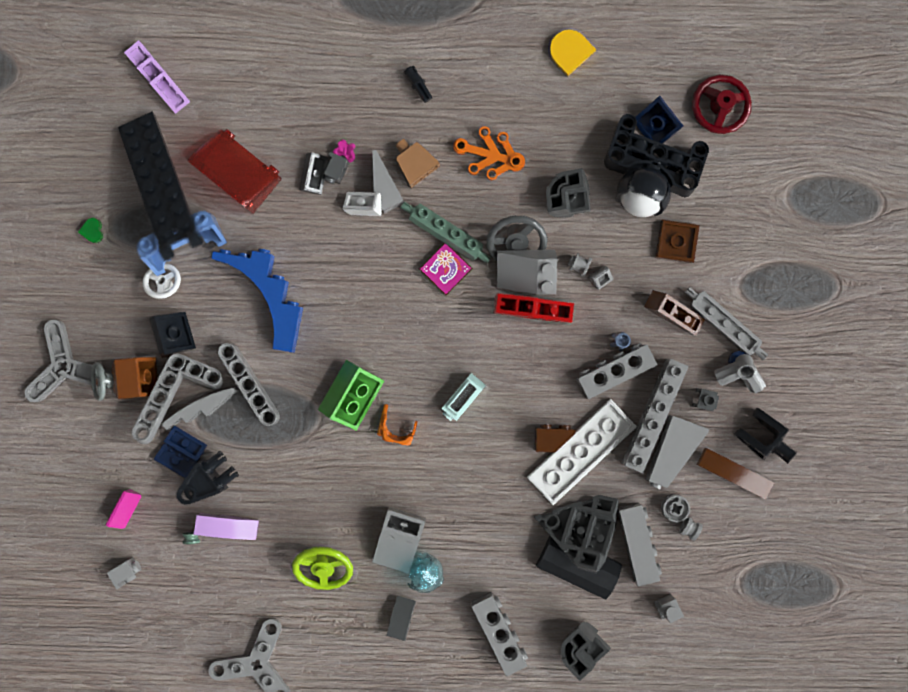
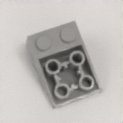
[372,507,426,574]

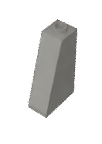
[646,415,709,489]

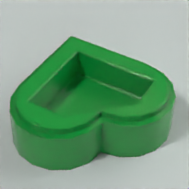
[78,218,103,243]

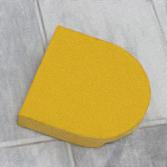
[550,30,596,77]

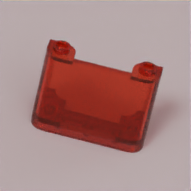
[187,129,282,214]

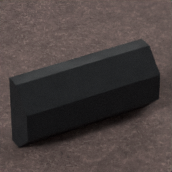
[536,535,622,600]

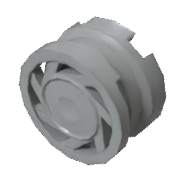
[661,494,690,523]

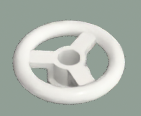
[142,263,181,299]

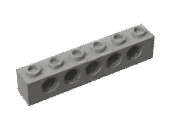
[621,359,689,473]

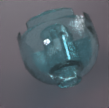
[408,553,444,593]

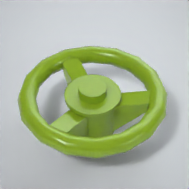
[292,547,353,590]

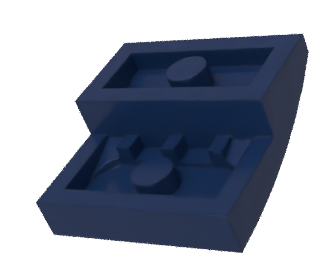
[154,425,208,478]

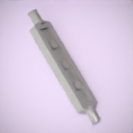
[684,287,768,360]

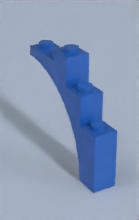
[212,249,303,353]

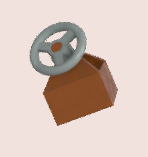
[91,357,158,401]

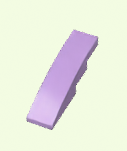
[124,40,190,114]

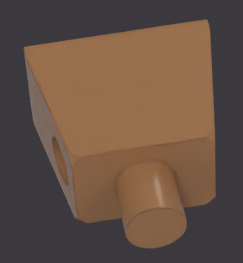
[395,139,440,188]

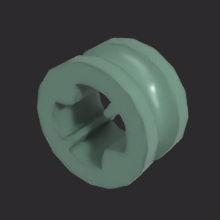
[182,532,200,544]

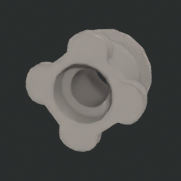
[568,253,592,277]

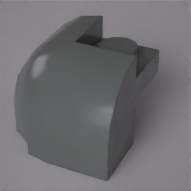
[546,168,591,218]
[561,622,611,681]

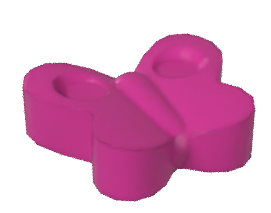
[333,139,355,162]

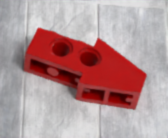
[493,293,574,323]

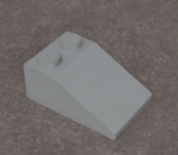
[497,249,557,295]

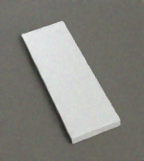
[527,399,637,505]

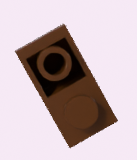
[535,424,576,452]

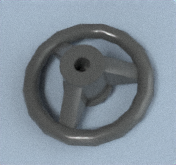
[487,215,548,261]

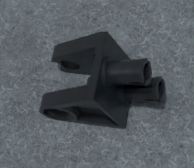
[734,408,797,464]
[176,451,239,505]

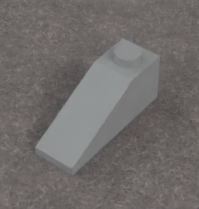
[372,150,404,214]

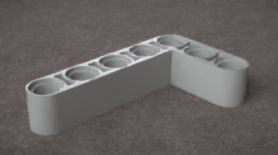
[132,354,223,445]

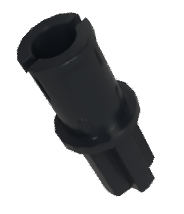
[404,65,432,103]

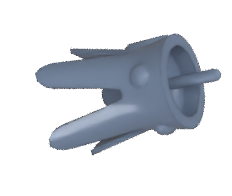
[610,332,631,351]

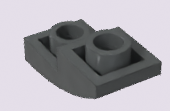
[387,596,416,641]

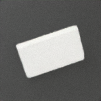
[342,192,381,216]

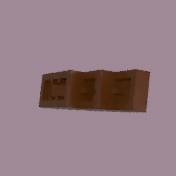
[696,448,774,500]

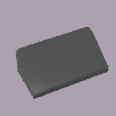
[299,152,329,195]

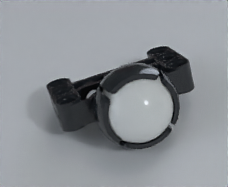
[604,114,709,217]

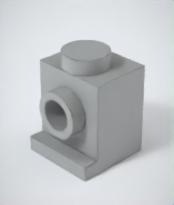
[107,558,142,590]
[654,594,684,623]

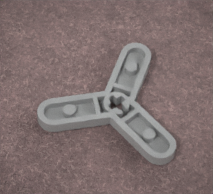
[25,320,110,403]

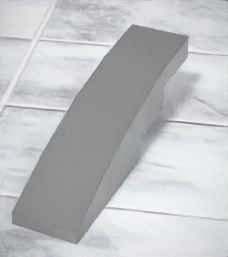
[162,387,239,430]

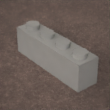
[618,503,662,586]

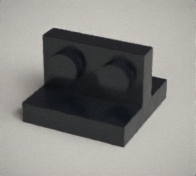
[149,312,196,358]

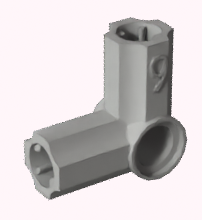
[714,354,766,393]

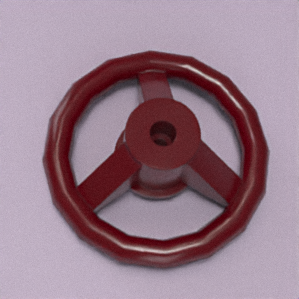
[692,74,752,134]

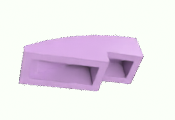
[194,513,259,540]

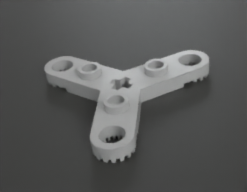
[209,618,291,692]

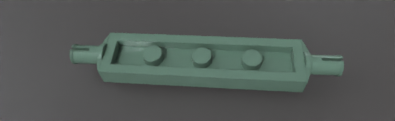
[401,202,491,264]

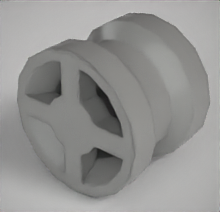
[679,517,703,541]

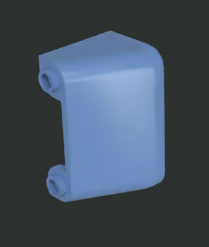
[137,211,227,276]

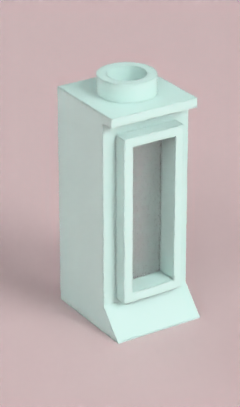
[442,373,486,421]

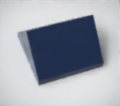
[635,96,683,144]

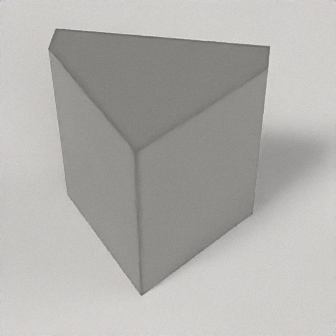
[588,266,613,290]

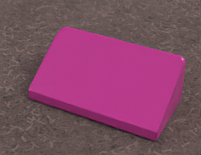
[106,489,142,529]

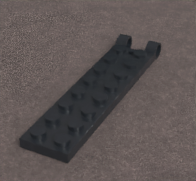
[118,112,203,262]

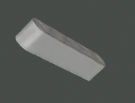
[218,343,280,426]

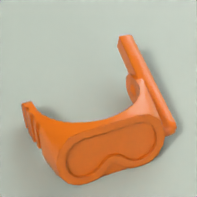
[377,404,418,445]

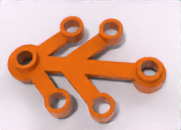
[453,126,525,181]

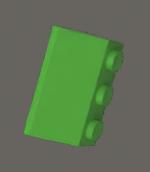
[318,360,384,431]

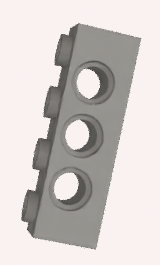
[576,343,658,399]
[471,592,528,677]

